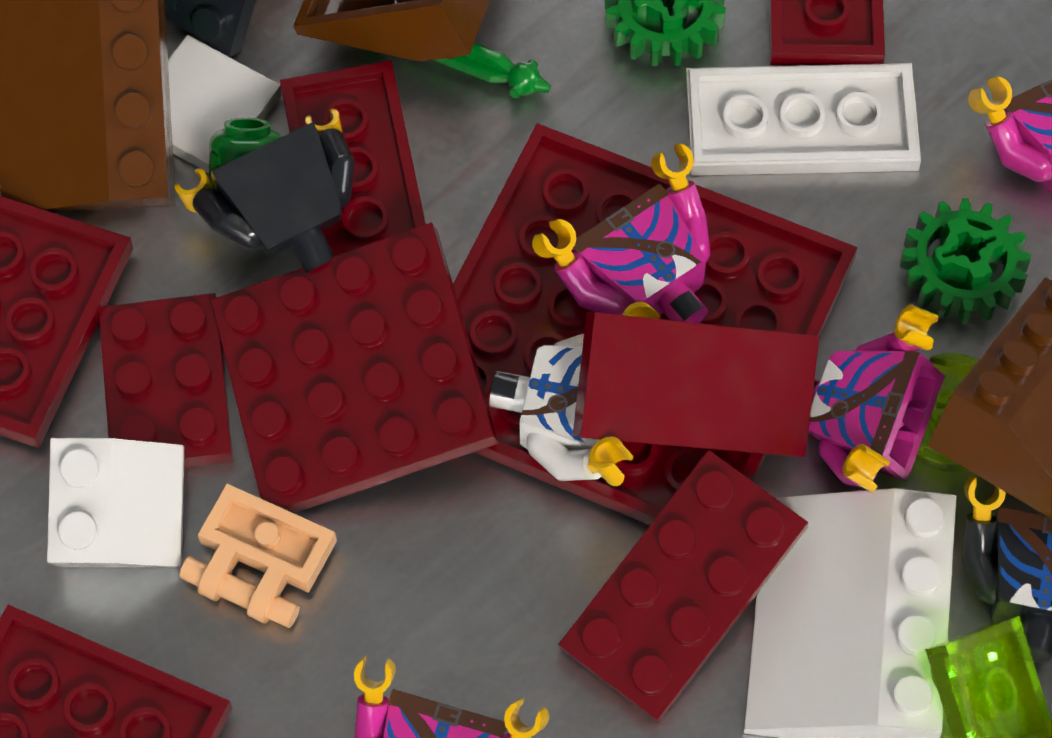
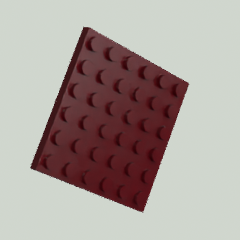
[453,123,858,525]

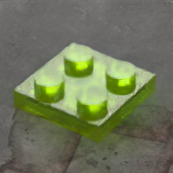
[925,616,1052,738]

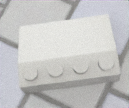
[743,488,956,738]

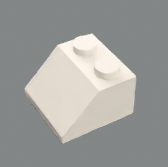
[47,438,184,568]

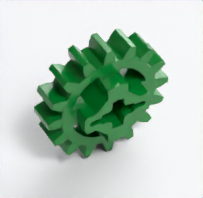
[604,0,726,67]
[900,198,1031,324]

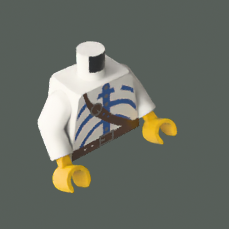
[489,302,661,486]

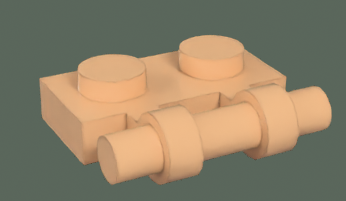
[179,484,337,628]

